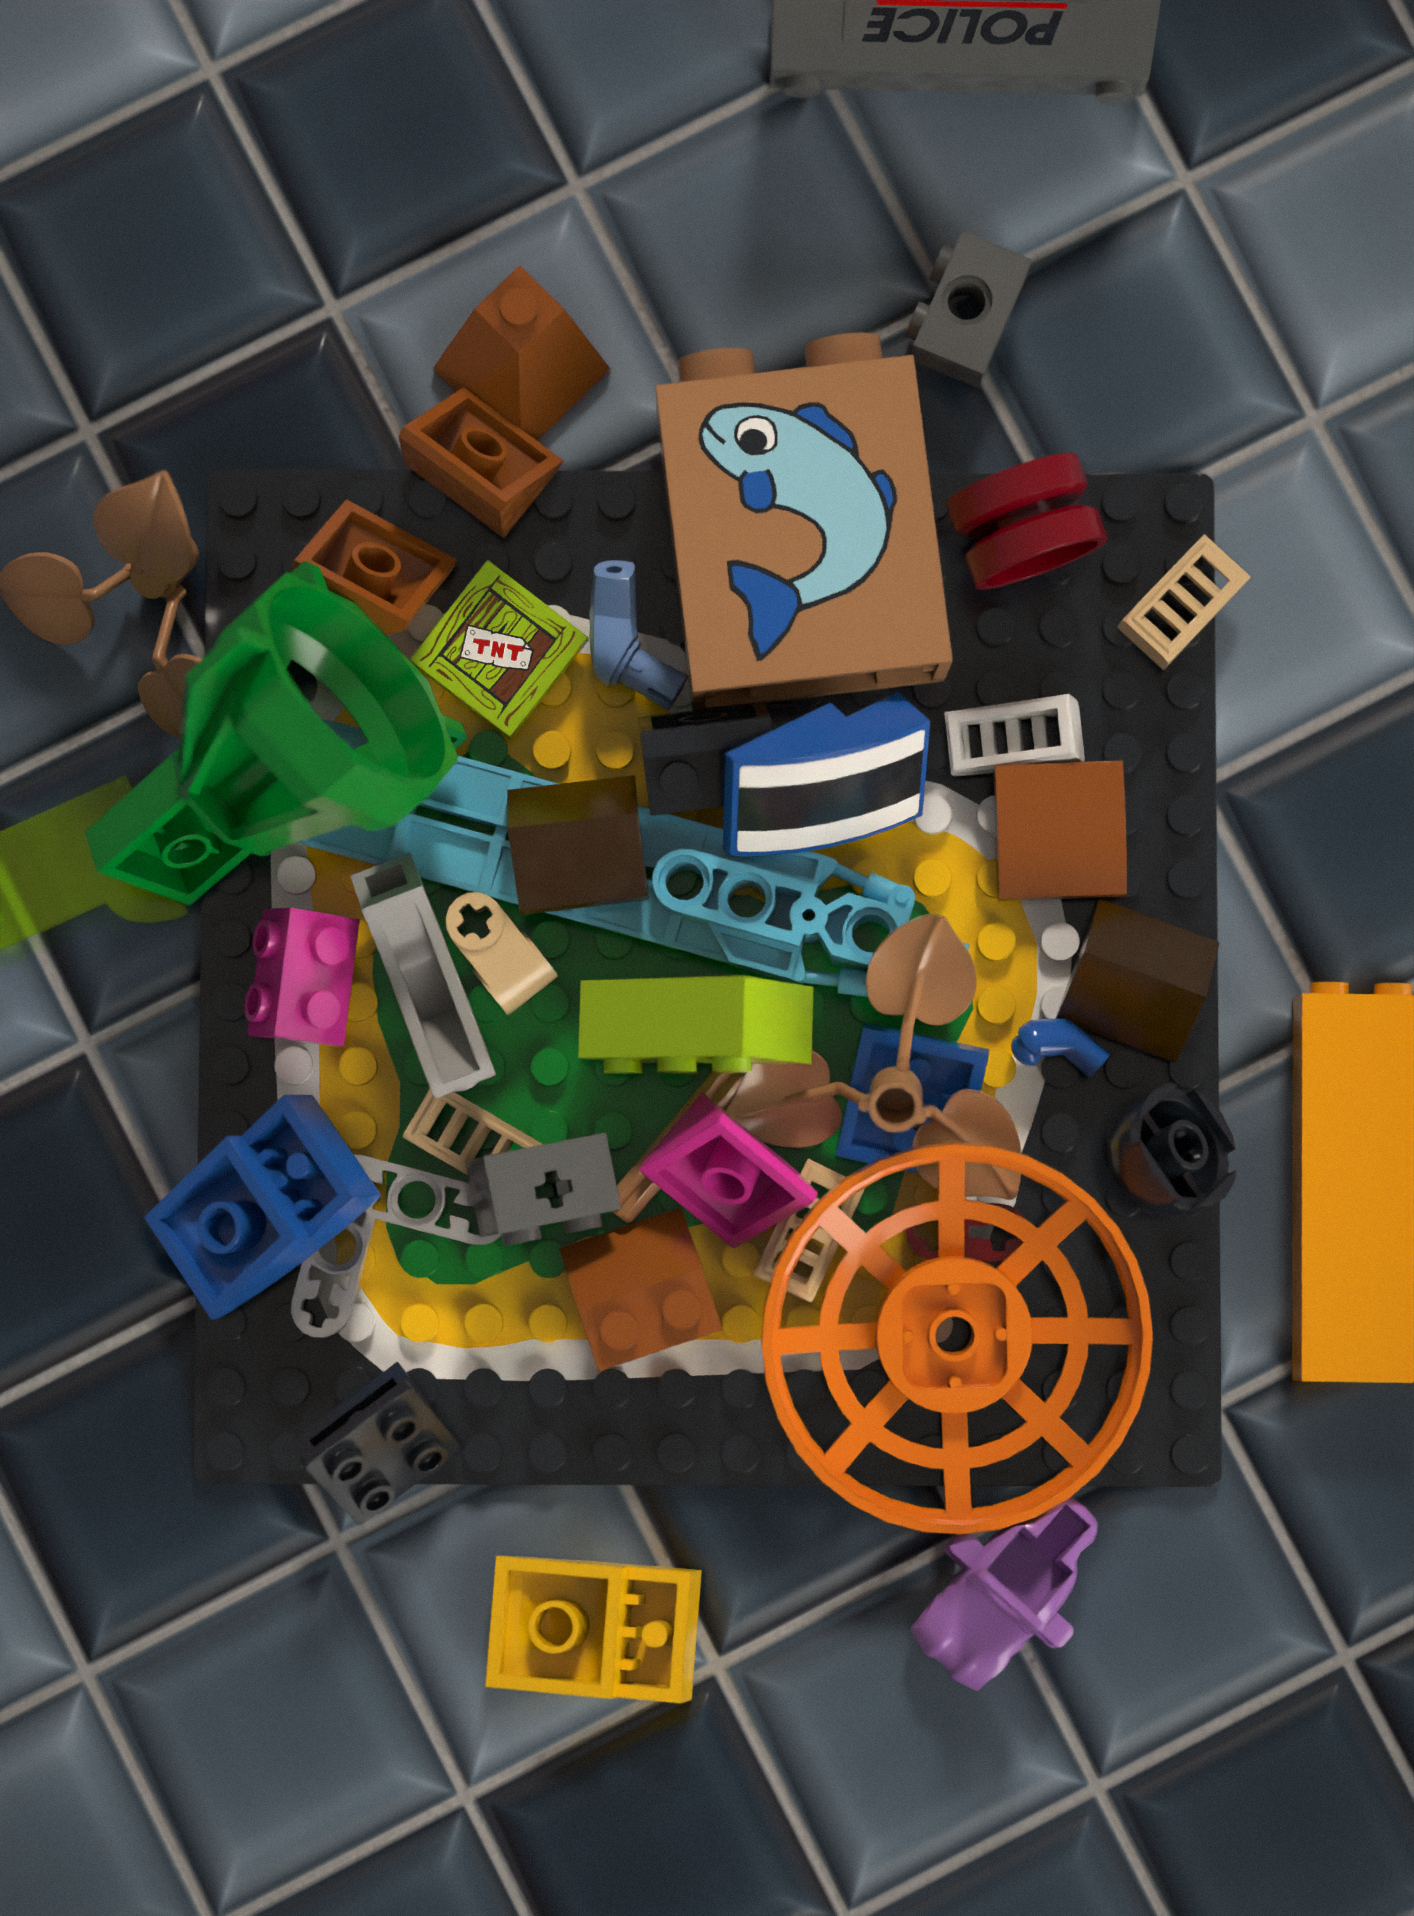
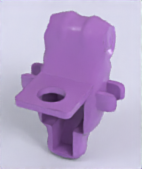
[910,1497,1098,1692]

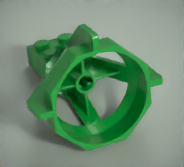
[84,561,467,906]

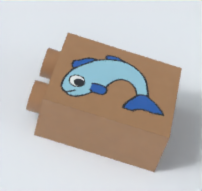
[656,333,953,710]

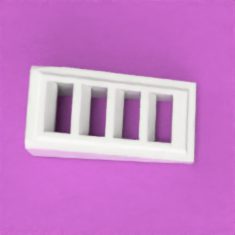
[945,694,1085,776]

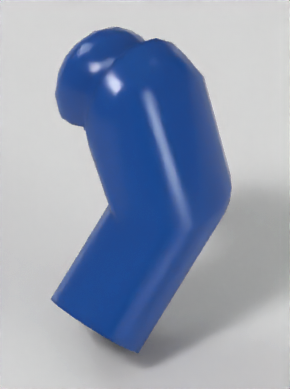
[1011,1018,1110,1078]

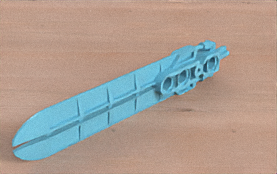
[297,719,969,997]

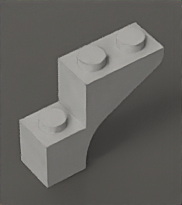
[350,853,496,1099]

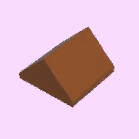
[398,387,564,538]

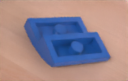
[835,1022,989,1174]

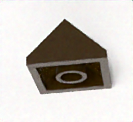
[507,775,649,915]
[1055,898,1220,1063]

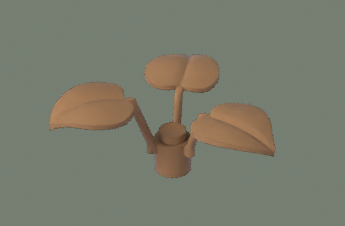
[0,471,202,739]
[726,914,1021,1200]

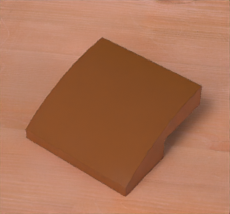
[993,760,1127,901]

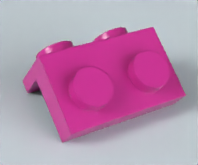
[244,908,360,1046]

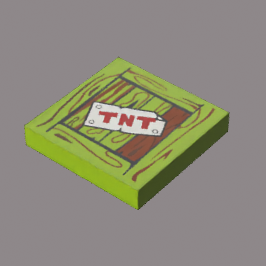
[409,560,589,740]

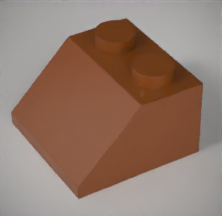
[559,1207,723,1372]

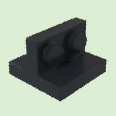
[637,702,772,816]

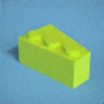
[578,976,814,1074]

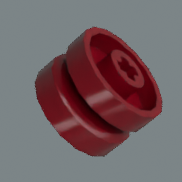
[945,452,1108,590]

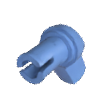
[589,560,689,711]

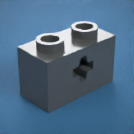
[465,1133,621,1246]

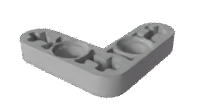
[291,1155,501,1338]

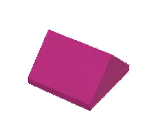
[639,1092,817,1248]

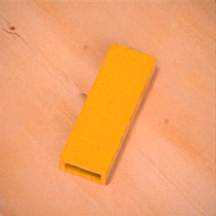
[1292,982,1414,1383]

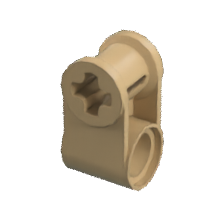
[446,892,558,1015]

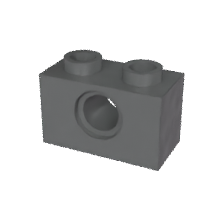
[905,230,1032,389]

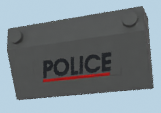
[770,0,1161,104]

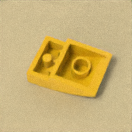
[485,1555,702,1703]

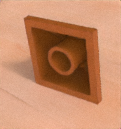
[433,265,611,442]
[290,499,457,635]

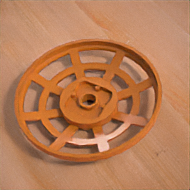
[761,1143,1153,1534]

